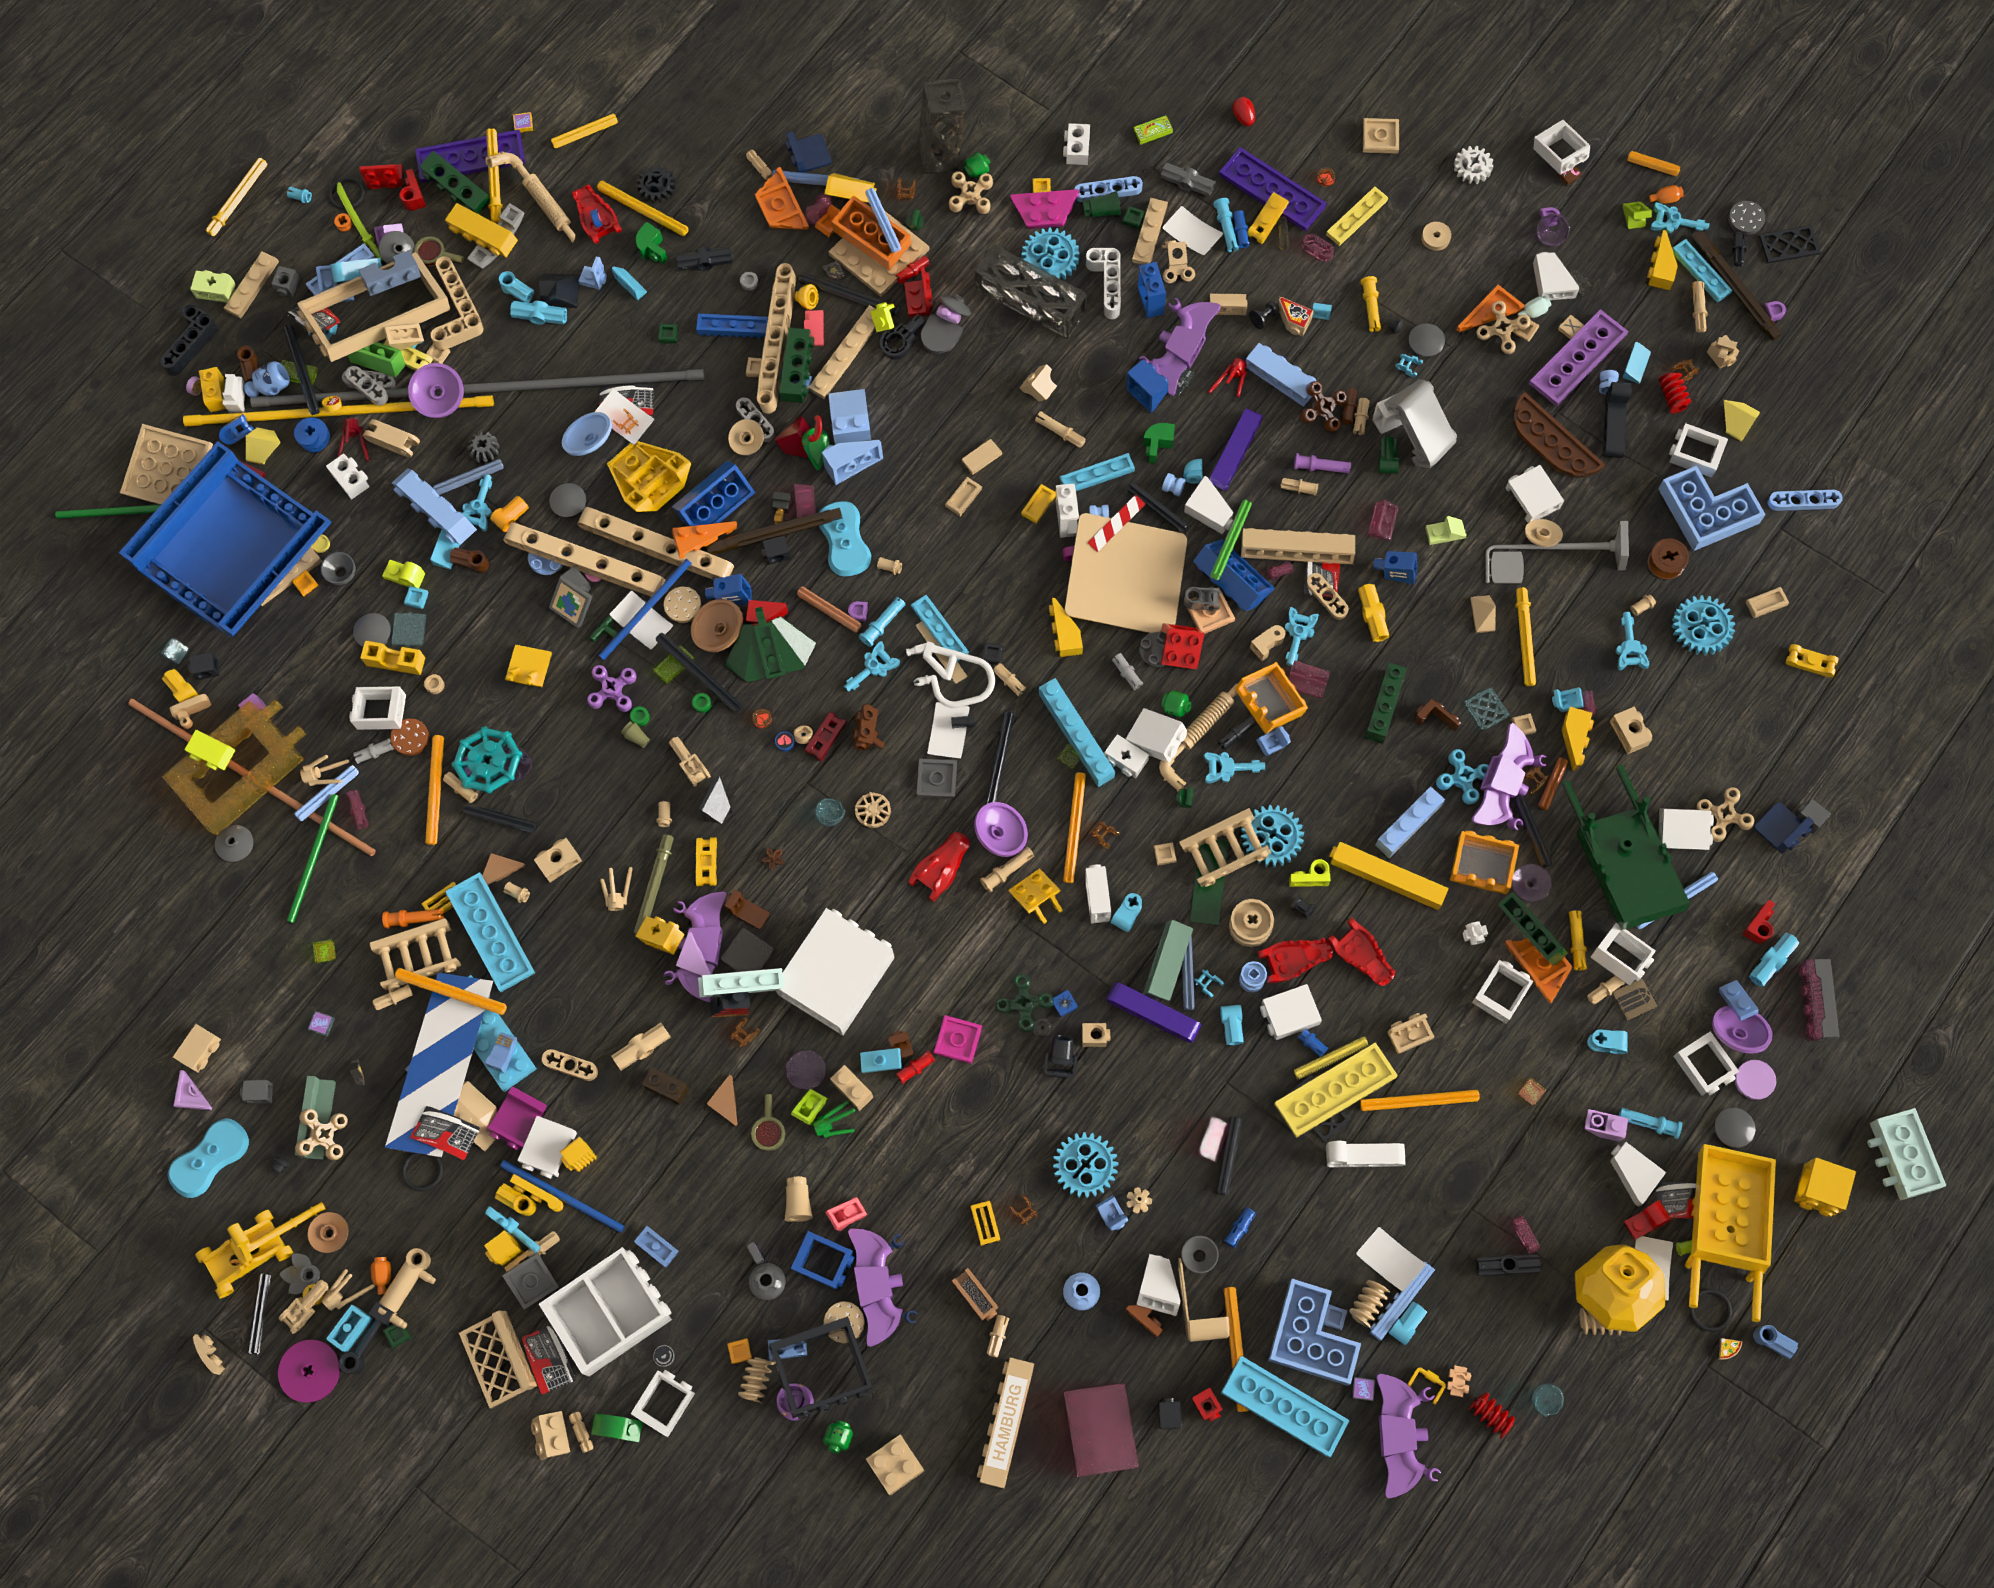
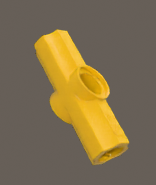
[1358,584,1389,642]

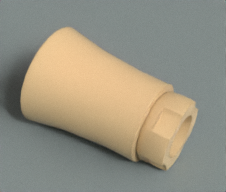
[785,1176,813,1222]

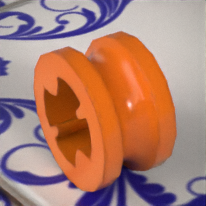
[334,213,352,232]

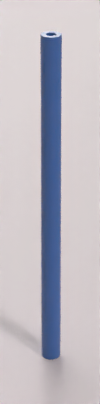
[598,558,692,660]
[500,1160,625,1233]

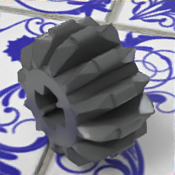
[468,431,500,463]

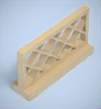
[459,1311,537,1408]

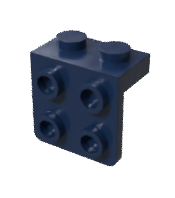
[785,132,832,173]
[1754,802,1814,854]

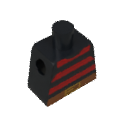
[710,992,750,1017]

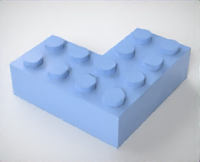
[1658,466,1766,551]
[1268,1279,1361,1386]

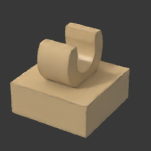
[1714,337,1738,359]

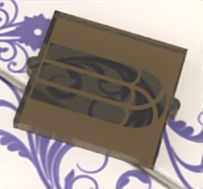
[1612,977,1659,1021]

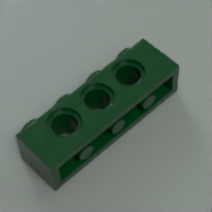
[419,151,490,214]
[779,328,814,403]
[1365,663,1407,744]
[1498,892,1568,966]

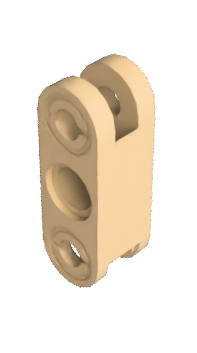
[363,419,420,458]

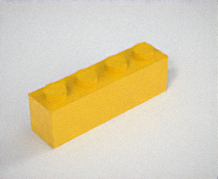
[445,203,518,257]

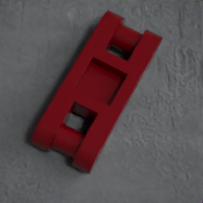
[805,712,847,761]

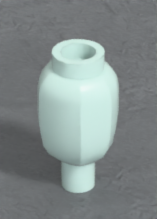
[1518,296,1551,318]

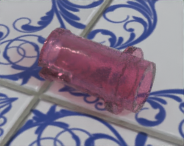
[1268,561,1293,580]
[1582,691,1597,716]

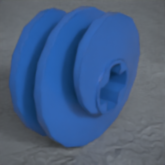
[294,417,330,453]

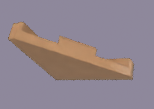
[482,853,526,885]
[707,1075,738,1126]

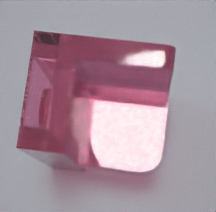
[1288,661,1330,698]

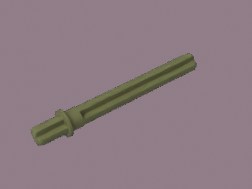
[634,834,674,934]

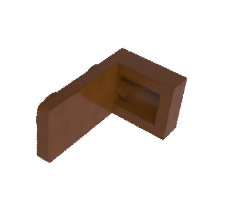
[1414,699,1461,731]
[724,890,770,930]

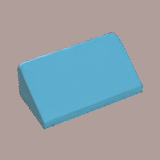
[612,267,647,300]
[1622,342,1651,384]
[430,529,460,570]

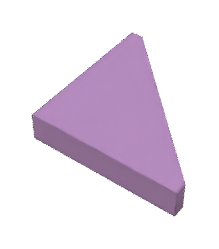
[676,931,712,976]
[174,1070,212,1110]

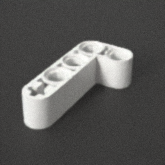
[1086,248,1121,319]
[1326,1141,1406,1167]

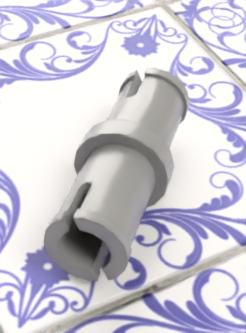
[1112,653,1143,690]
[353,738,394,764]

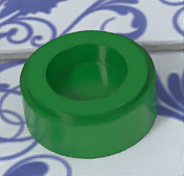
[692,693,712,713]
[630,706,650,726]

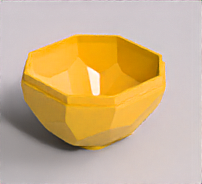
[1575,1244,1665,1332]

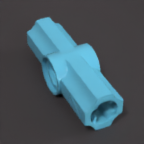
[510,301,567,325]
[1749,932,1799,987]

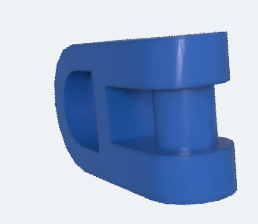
[219,414,254,444]

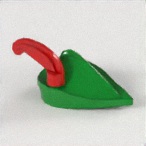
[802,415,829,471]

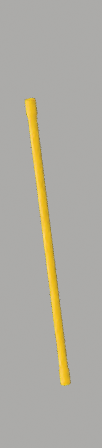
[183,395,494,427]

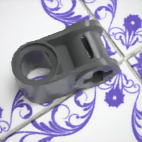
[1183,587,1220,611]

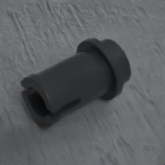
[951,714,975,729]

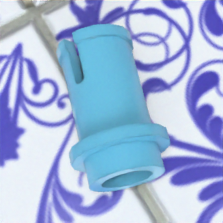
[287,187,312,203]

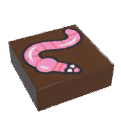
[1556,166,1582,186]

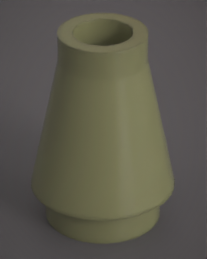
[621,721,650,748]

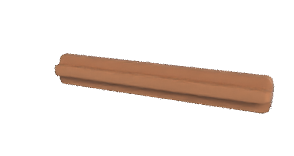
[797,587,861,632]

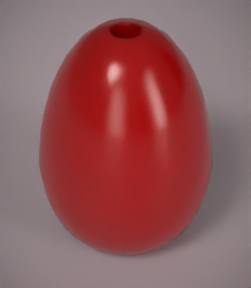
[1232,97,1255,127]

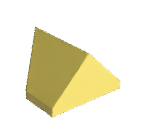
[1724,400,1760,442]
[246,428,280,465]

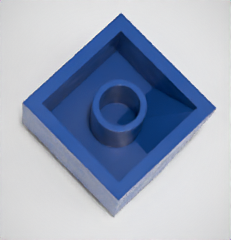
[1126,359,1169,413]

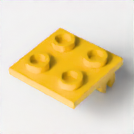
[505,645,552,688]
[1008,868,1063,924]

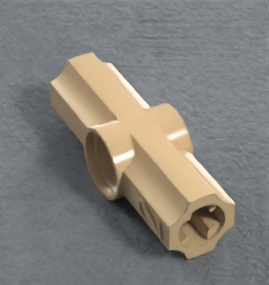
[611,1023,671,1071]

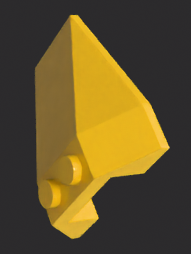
[607,441,691,512]

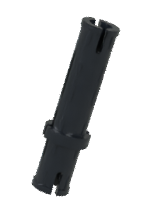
[1217,706,1268,750]

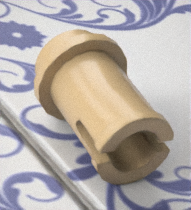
[877,557,902,575]
[1630,595,1656,616]
[656,801,672,827]
[503,882,530,902]

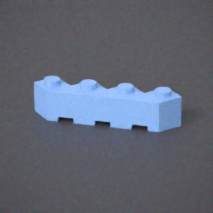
[392,468,476,545]

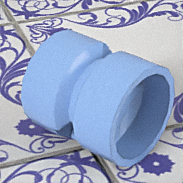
[1239,961,1267,992]

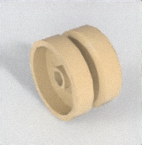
[1229,899,1274,947]

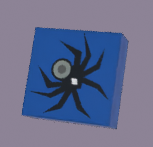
[1051,990,1078,1017]

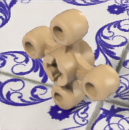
[949,172,993,214]
[1476,301,1531,354]
[1696,787,1754,842]
[295,1109,348,1160]

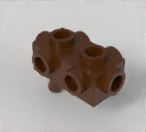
[851,704,885,751]

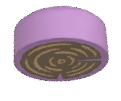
[186,376,202,396]

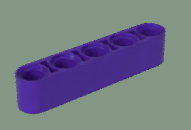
[1210,408,1263,491]
[1106,982,1201,1043]

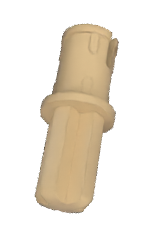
[1353,398,1369,435]
[1281,478,1318,495]
[993,663,1026,696]
[443,772,478,803]
[1587,975,1625,1004]
[373,984,413,1010]
[987,1315,1009,1357]

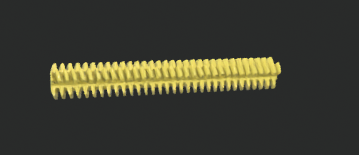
[1294,1036,1369,1080]

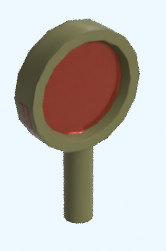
[414,236,464,267]
[751,1094,786,1151]

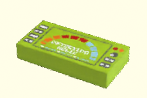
[1134,116,1173,145]

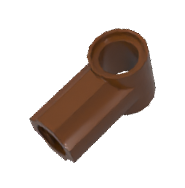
[237,346,259,383]
[450,547,490,573]

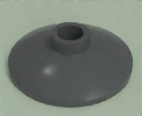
[379,231,415,264]
[939,294,972,316]
[215,825,254,862]

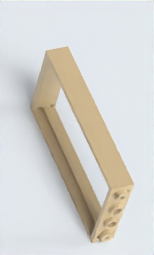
[297,252,450,362]

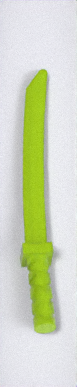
[337,182,384,262]

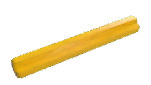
[551,114,618,148]

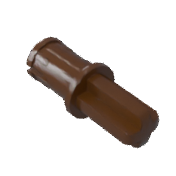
[1341,388,1357,425]

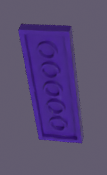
[415,130,526,183]
[1219,147,1327,232]

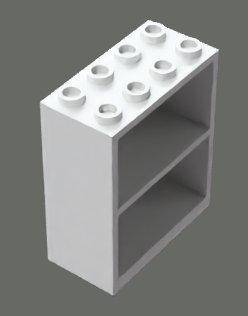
[775,908,894,1035]
[539,1247,672,1376]

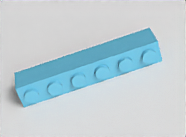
[1039,678,1115,787]

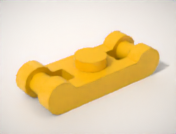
[1785,644,1838,677]
[696,837,717,886]

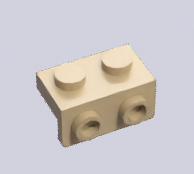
[1388,1013,1434,1054]
[531,1411,570,1460]

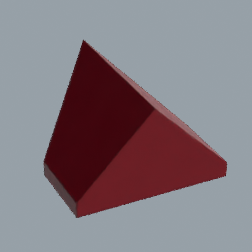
[774,416,811,458]

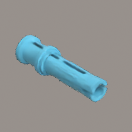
[1213,198,1239,252]
[859,597,905,647]
[1619,1108,1682,1139]

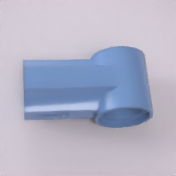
[1753,1325,1798,1359]

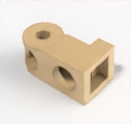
[1250,625,1285,661]

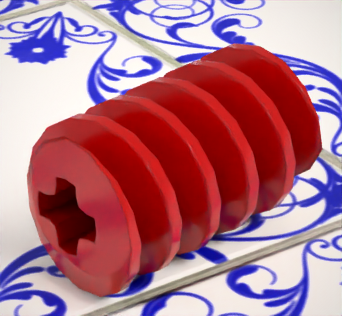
[1658,373,1692,414]
[1468,1392,1515,1439]

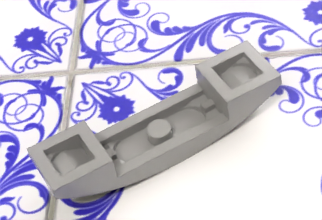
[467,203,524,269]

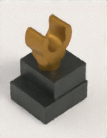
[772,492,792,524]

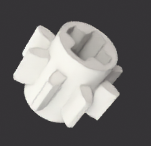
[1463,922,1488,945]

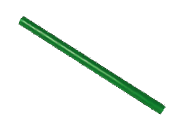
[55,505,161,519]
[286,794,339,923]

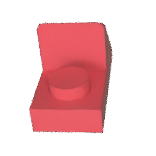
[804,310,824,346]
[826,1197,867,1231]

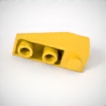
[1647,230,1677,290]
[1049,598,1083,657]
[1562,707,1594,771]

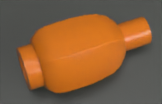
[1649,185,1683,204]
[371,1257,391,1295]

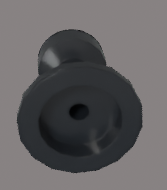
[1249,301,1280,329]

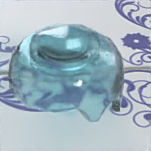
[815,798,845,826]
[1532,1383,1564,1417]

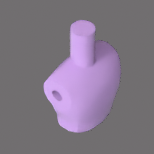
[936,304,961,324]

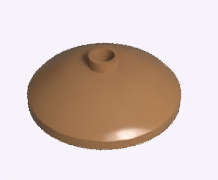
[691,599,743,652]

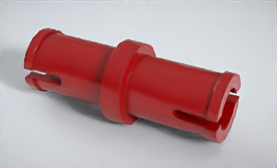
[895,255,930,284]
[896,1051,935,1084]

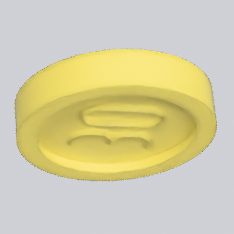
[311,535,330,553]

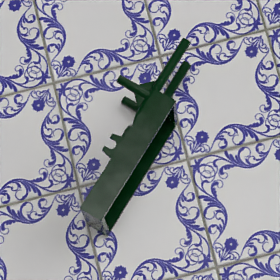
[1562,765,1690,931]

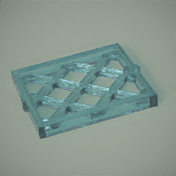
[1464,687,1510,731]

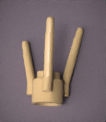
[300,755,349,786]
[600,867,632,911]
[321,1269,375,1311]

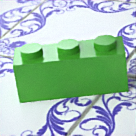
[348,342,405,377]

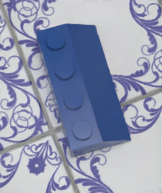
[672,461,755,527]
[1193,539,1275,611]

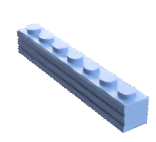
[1370,1262,1435,1341]

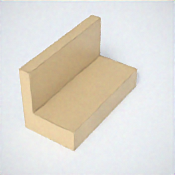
[1210,294,1247,315]

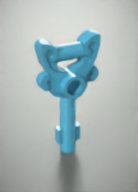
[1650,202,1709,233]
[462,475,493,531]
[1285,607,1319,667]
[1616,612,1649,671]
[844,641,900,692]
[1204,752,1265,783]
[485,1206,541,1253]

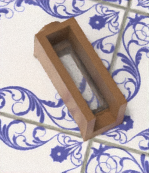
[952,1268,998,1321]

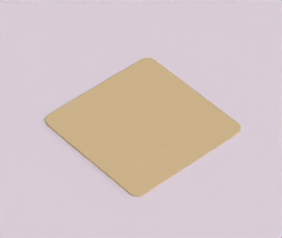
[1065,513,1187,633]

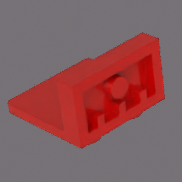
[359,164,404,189]
[904,266,933,318]
[1161,623,1205,669]

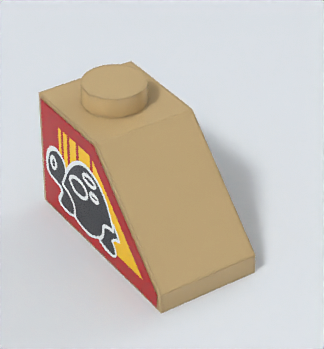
[1278,297,1313,337]

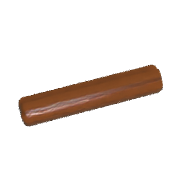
[1538,757,1568,810]

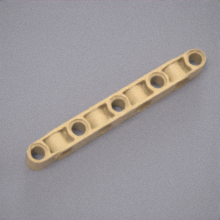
[757,263,796,414]
[577,507,734,580]
[504,523,666,597]

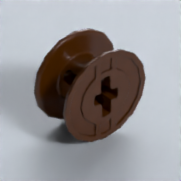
[1647,538,1689,580]

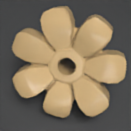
[1126,1187,1152,1214]

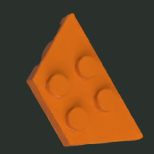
[755,167,809,230]
[1505,938,1572,1004]

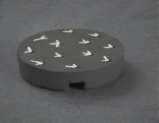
[1728,201,1765,235]

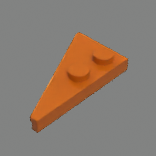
[1457,285,1525,332]
[672,521,737,559]

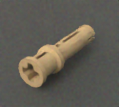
[980,847,1034,893]

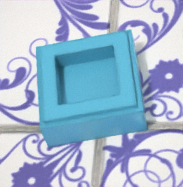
[1312,303,1332,320]
[404,586,429,609]

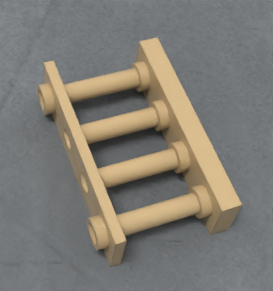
[1180,808,1271,887]
[370,918,461,991]

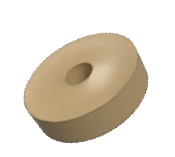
[1422,222,1451,251]

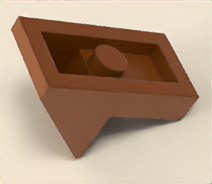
[1126,1305,1163,1338]

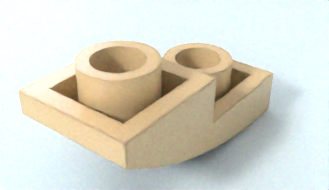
[193,1334,225,1375]

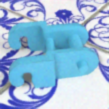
[1395,354,1423,377]
[1194,970,1224,998]

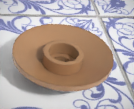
[308,1212,349,1253]

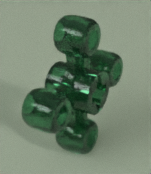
[995,974,1054,1033]

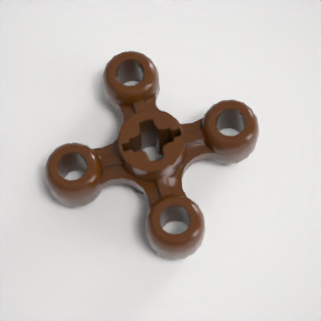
[1299,381,1347,432]

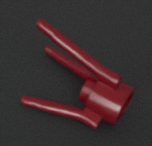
[337,418,369,461]

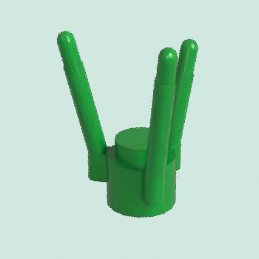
[813,1100,855,1138]

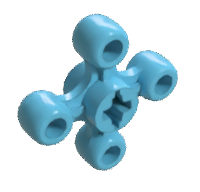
[1436,749,1489,805]

